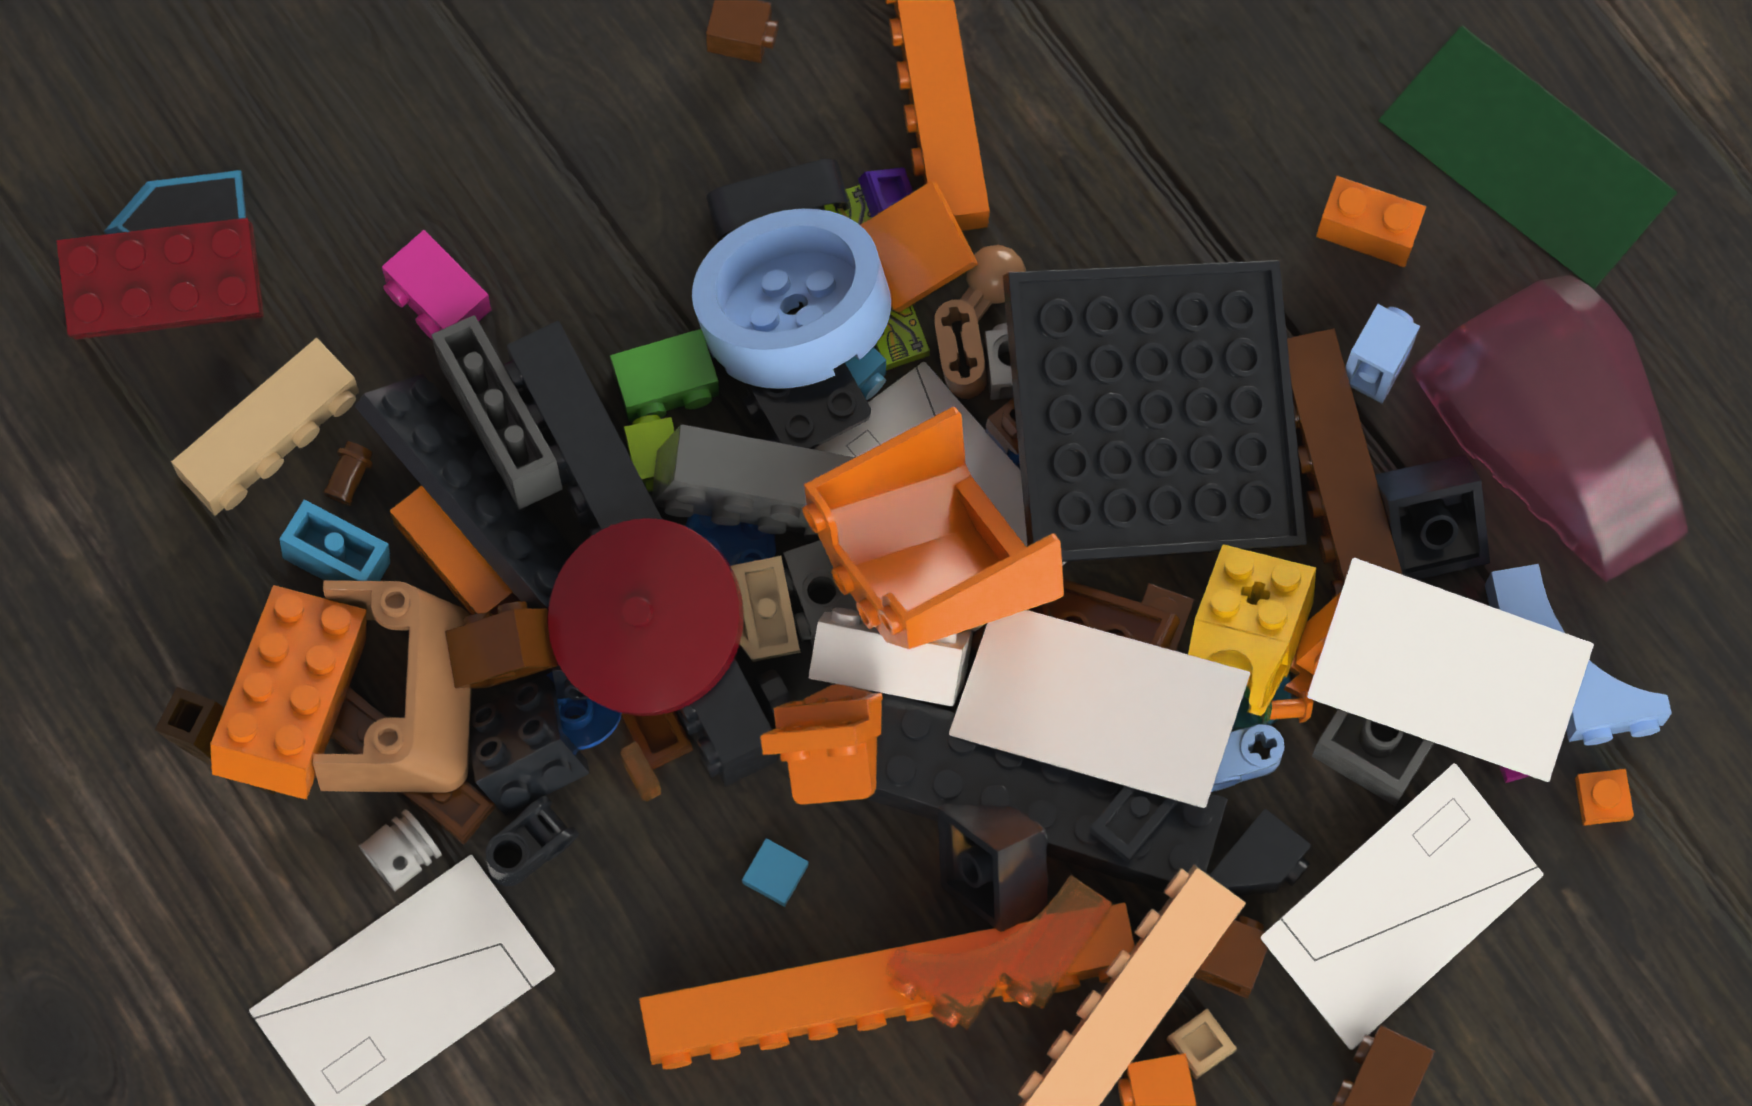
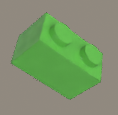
[610,329,719,422]

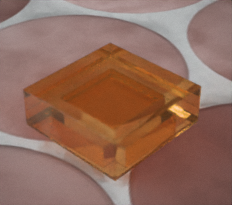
[620,741,661,802]

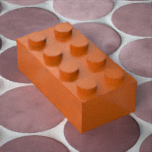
[211,585,367,800]

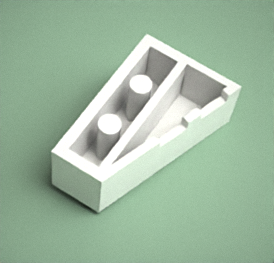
[808,608,974,706]

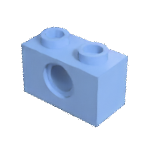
[1345,304,1420,403]

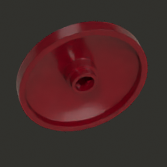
[548,518,744,716]

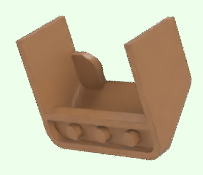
[313,580,472,793]

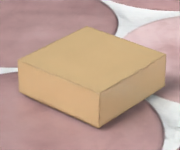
[1166,1008,1237,1080]

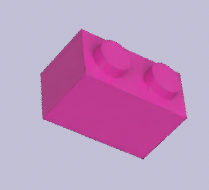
[382,230,491,339]

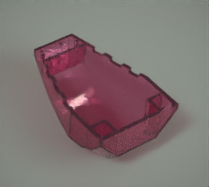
[1411,275,1688,582]

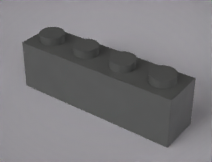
[431,315,562,509]

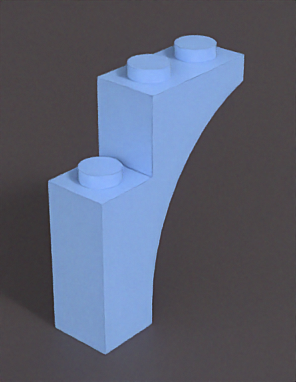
[1485,564,1672,745]

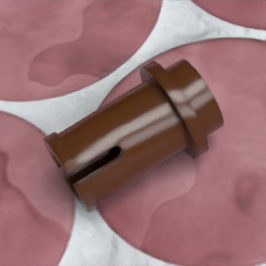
[323,441,373,506]

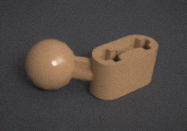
[934,244,1026,399]

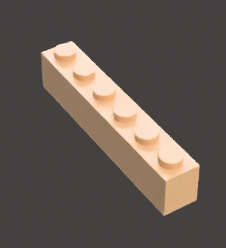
[1018,865,1246,1106]

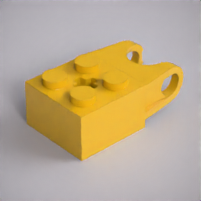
[1188,544,1316,716]

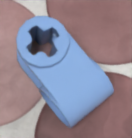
[1211,724,1284,792]

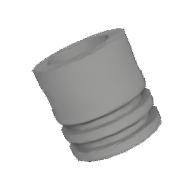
[359,809,442,891]

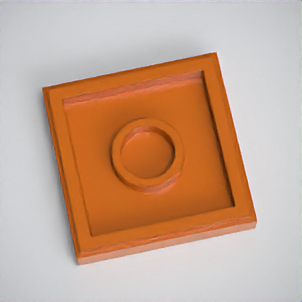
[860,181,978,312]

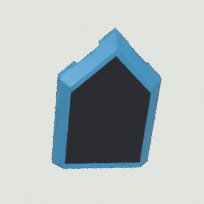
[104,170,246,234]

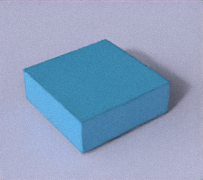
[742,838,809,907]

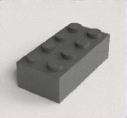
[652,424,856,542]
[1312,709,1435,807]

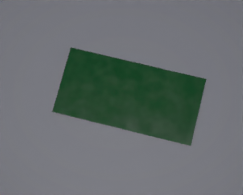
[1378,25,1677,289]

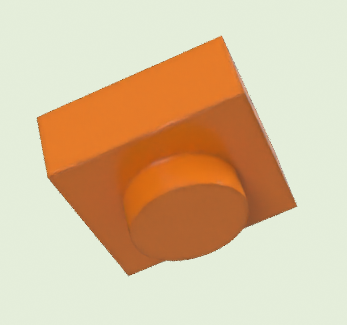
[1575,769,1634,826]

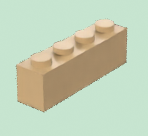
[171,338,359,516]

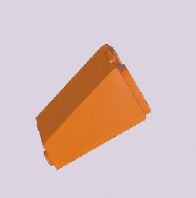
[802,406,1064,649]

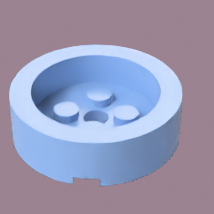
[692,209,891,389]

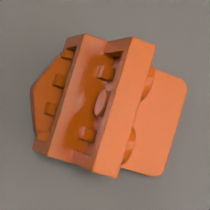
[760,684,883,804]

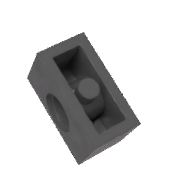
[783,540,857,647]

